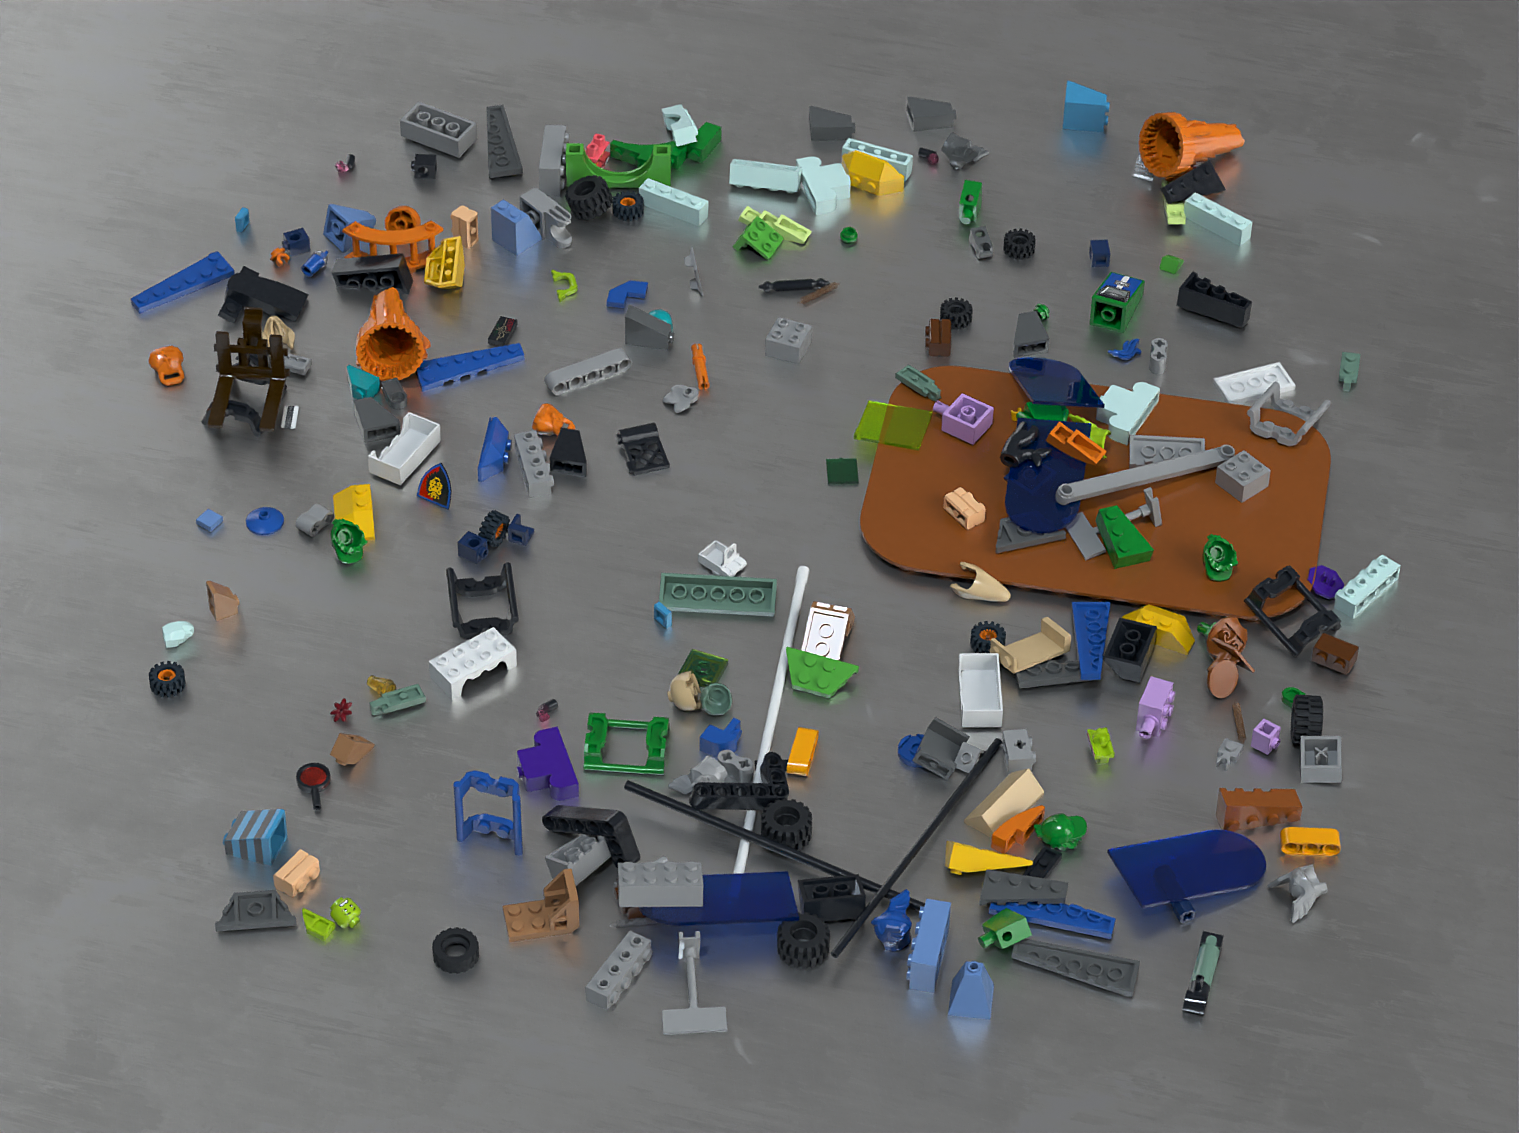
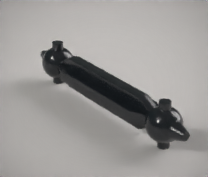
[759,278,830,292]

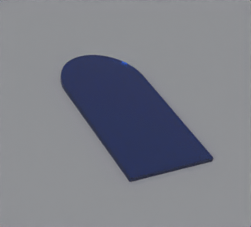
[1008,357,1105,408]
[1005,418,1092,533]
[1107,830,1266,909]
[638,871,799,926]

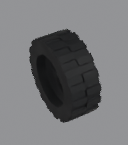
[432,927,479,974]

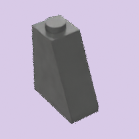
[906,97,956,131]
[809,106,855,141]
[625,305,674,350]
[1013,311,1049,358]
[353,397,400,443]

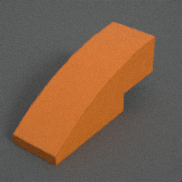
[1045,422,1107,466]
[991,805,1045,854]

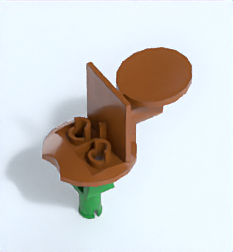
[1197,616,1255,698]

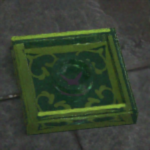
[677,649,728,688]

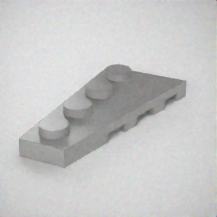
[1129,435,1205,469]

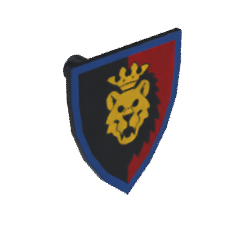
[417,463,452,509]

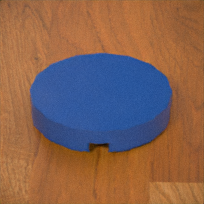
[898,734,924,768]

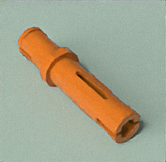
[691,344,710,390]

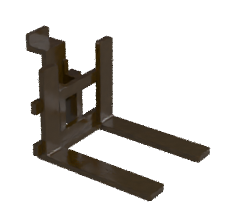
[207,307,290,432]

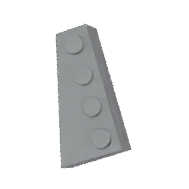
[545,834,611,886]

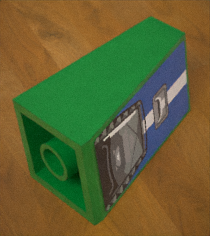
[1089,272,1145,334]

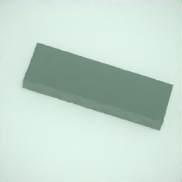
[659,573,777,617]

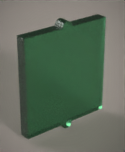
[826,458,859,485]

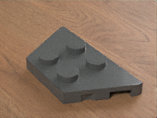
[995,511,1066,553]
[215,890,297,932]

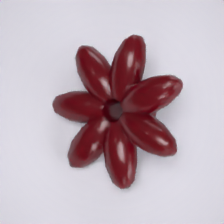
[330,698,352,722]

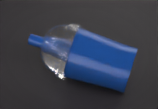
[301,250,329,277]

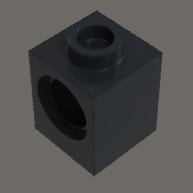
[411,154,437,179]

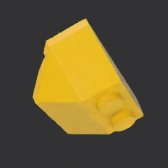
[841,150,904,196]
[424,236,465,289]
[333,484,375,540]
[1122,604,1195,656]

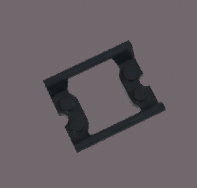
[201,362,287,437]
[446,562,519,639]
[1244,565,1341,657]

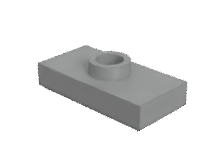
[284,353,312,375]

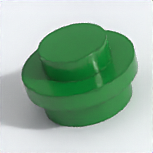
[840,227,858,243]
[1033,303,1050,321]

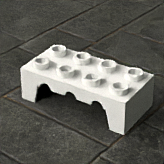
[368,412,441,485]
[429,627,517,700]
[958,653,1003,727]

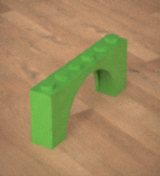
[566,143,671,188]

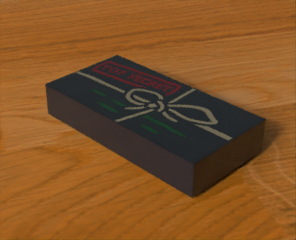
[488,316,518,346]

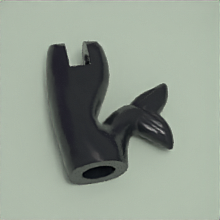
[1000,422,1052,468]

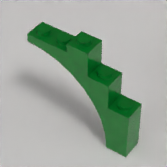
[610,122,721,170]

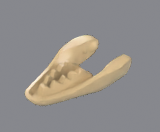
[262,316,295,350]
[950,562,1010,602]

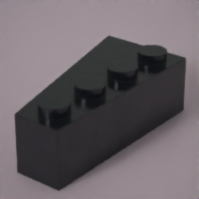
[332,253,413,294]
[1176,271,1252,328]

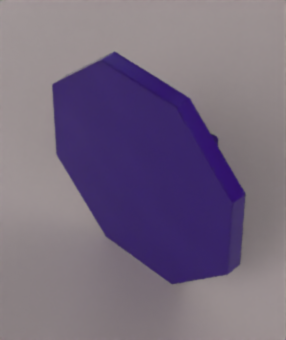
[1307,565,1344,599]

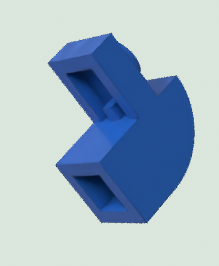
[700,718,742,757]

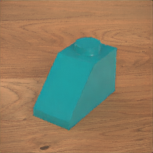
[347,365,380,400]

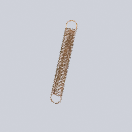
[799,282,839,304]
[1232,700,1246,743]

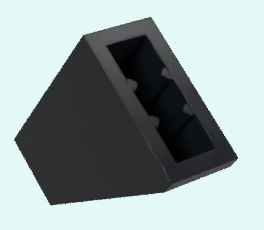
[549,428,587,477]

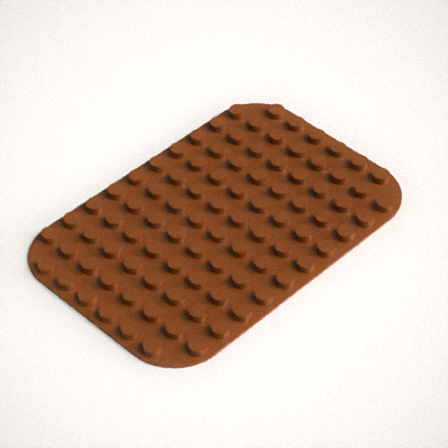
[860,366,1331,622]

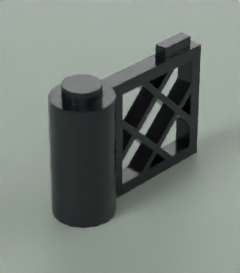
[615,423,670,476]

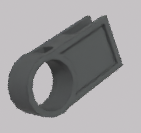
[381,378,407,410]

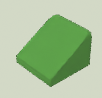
[1160,255,1184,274]

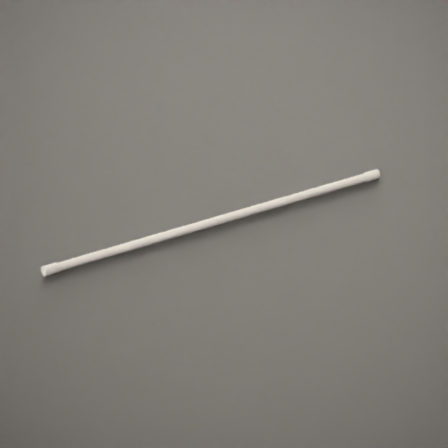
[726,566,809,907]

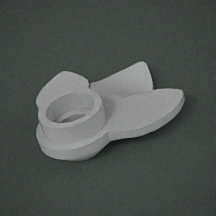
[663,385,699,413]

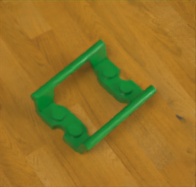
[583,712,670,775]

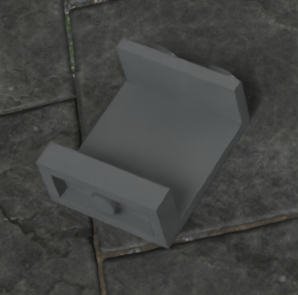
[912,717,970,780]

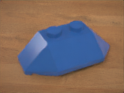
[477,417,512,482]

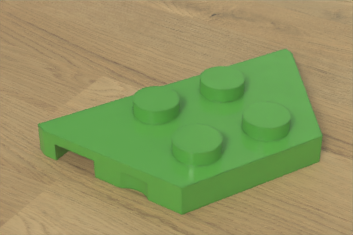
[786,647,859,699]

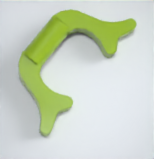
[551,270,578,302]

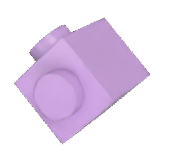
[1251,718,1281,755]

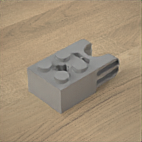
[520,187,572,249]

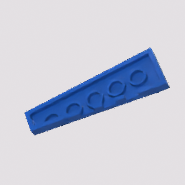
[131,251,235,314]
[416,343,525,392]
[1071,602,1110,680]
[989,901,1116,939]

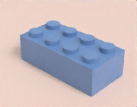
[906,898,951,993]

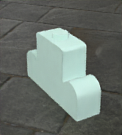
[796,157,851,215]
[1096,382,1160,445]

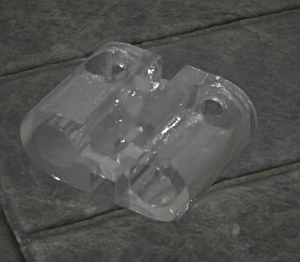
[1132,153,1154,182]

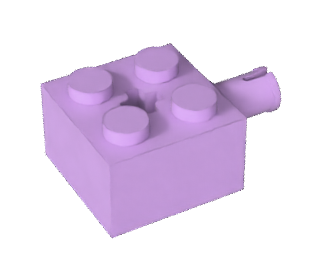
[933,393,994,445]
[1136,677,1175,739]

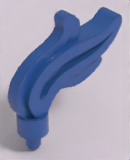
[1108,339,1141,360]

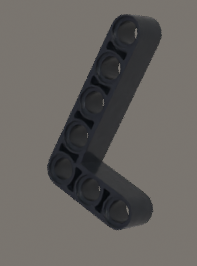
[689,752,789,810]
[542,805,641,869]

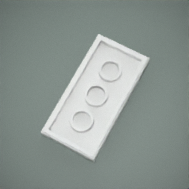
[1213,362,1295,404]

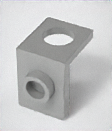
[954,742,986,773]

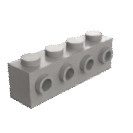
[514,430,554,498]
[585,931,653,1010]

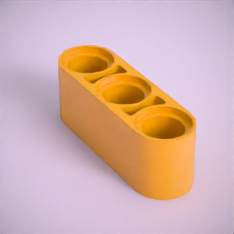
[787,727,819,777]
[1280,827,1341,856]

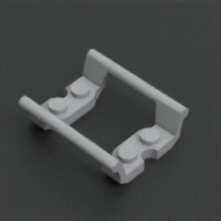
[1247,382,1331,446]

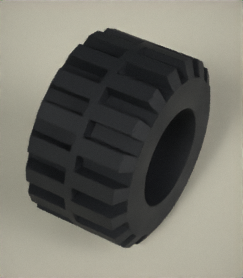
[565,175,613,220]
[1291,694,1323,745]
[761,798,812,851]
[777,912,830,969]

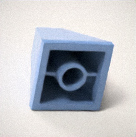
[323,204,376,252]
[948,961,994,1020]

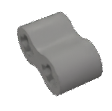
[1149,338,1168,374]
[296,503,334,537]
[718,750,753,783]

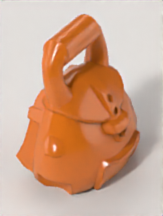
[149,345,184,386]
[532,403,576,436]

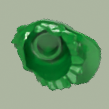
[330,519,367,564]
[1202,534,1238,582]
[1034,813,1087,851]

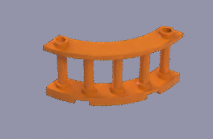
[342,220,444,273]

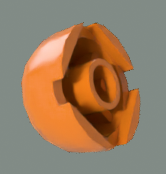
[385,205,421,231]

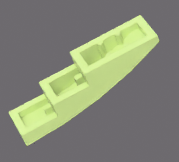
[1161,180,1186,224]
[738,206,812,244]

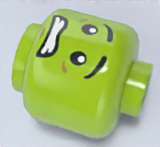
[330,897,361,928]

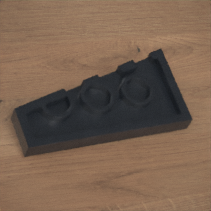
[1160,160,1226,204]

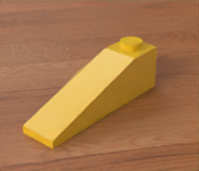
[945,841,1033,875]

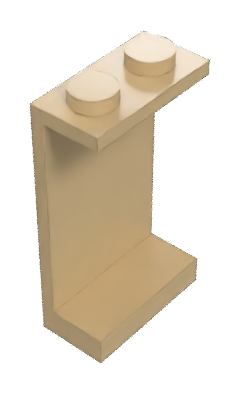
[990,617,1071,674]

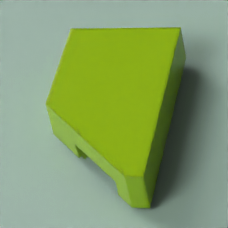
[302,908,336,941]

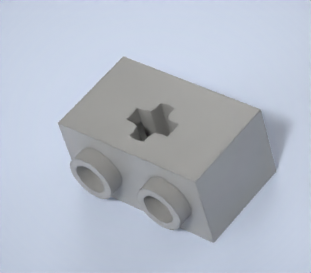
[1002,729,1036,774]

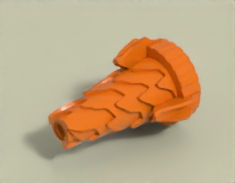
[1139,112,1245,182]
[356,287,431,381]

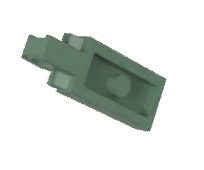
[1338,352,1361,392]
[895,365,941,402]
[369,684,426,716]

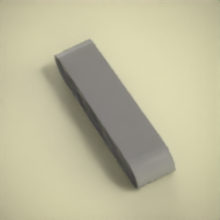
[544,348,632,395]

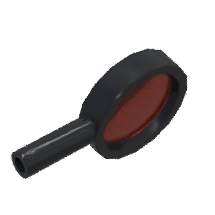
[296,763,331,810]

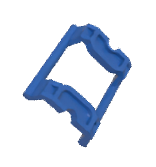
[453,770,523,856]

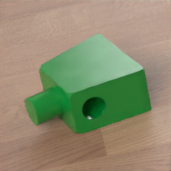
[959,180,982,224]
[978,908,1032,949]

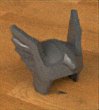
[941,132,989,170]

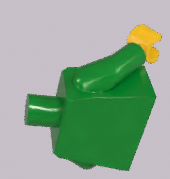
[1011,396,1069,438]

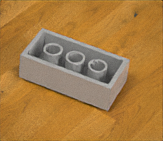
[400,101,477,158]
[539,124,569,196]
[617,861,703,907]

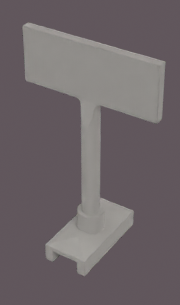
[1062,487,1162,560]
[662,931,727,1035]

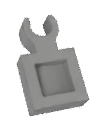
[1216,738,1244,771]

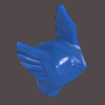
[871,889,912,952]

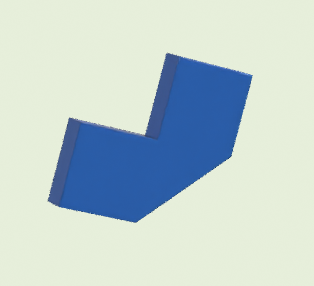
[606,280,648,308]

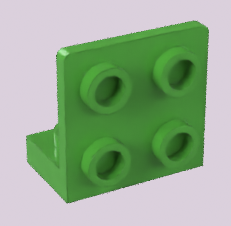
[732,216,784,260]

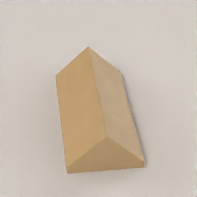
[964,768,1044,838]

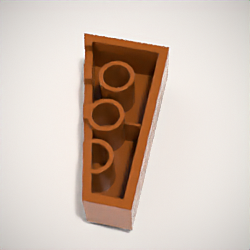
[1216,788,1302,833]

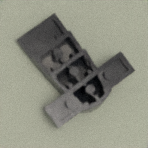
[218,266,309,323]

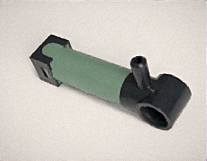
[1183,931,1224,1015]

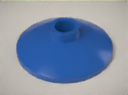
[246,507,284,535]

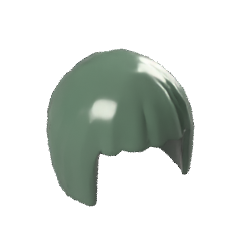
[700,682,732,716]

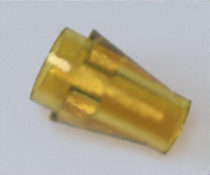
[367,675,396,696]

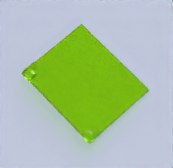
[854,401,933,450]

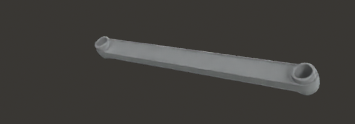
[1056,445,1235,505]

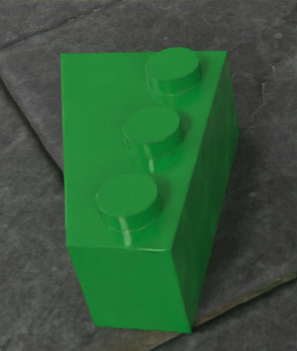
[1095,505,1154,569]

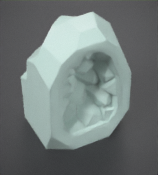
[162,621,194,648]

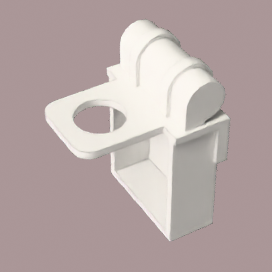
[698,540,747,577]

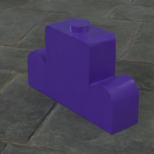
[516,726,579,801]

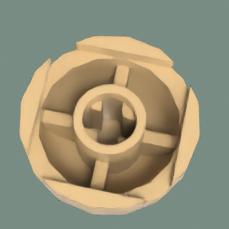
[667,671,702,712]

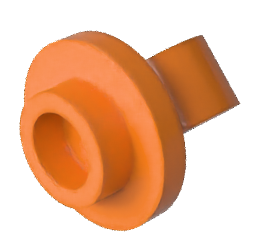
[270,247,290,267]

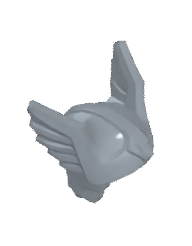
[668,755,728,795]
[1267,864,1328,923]

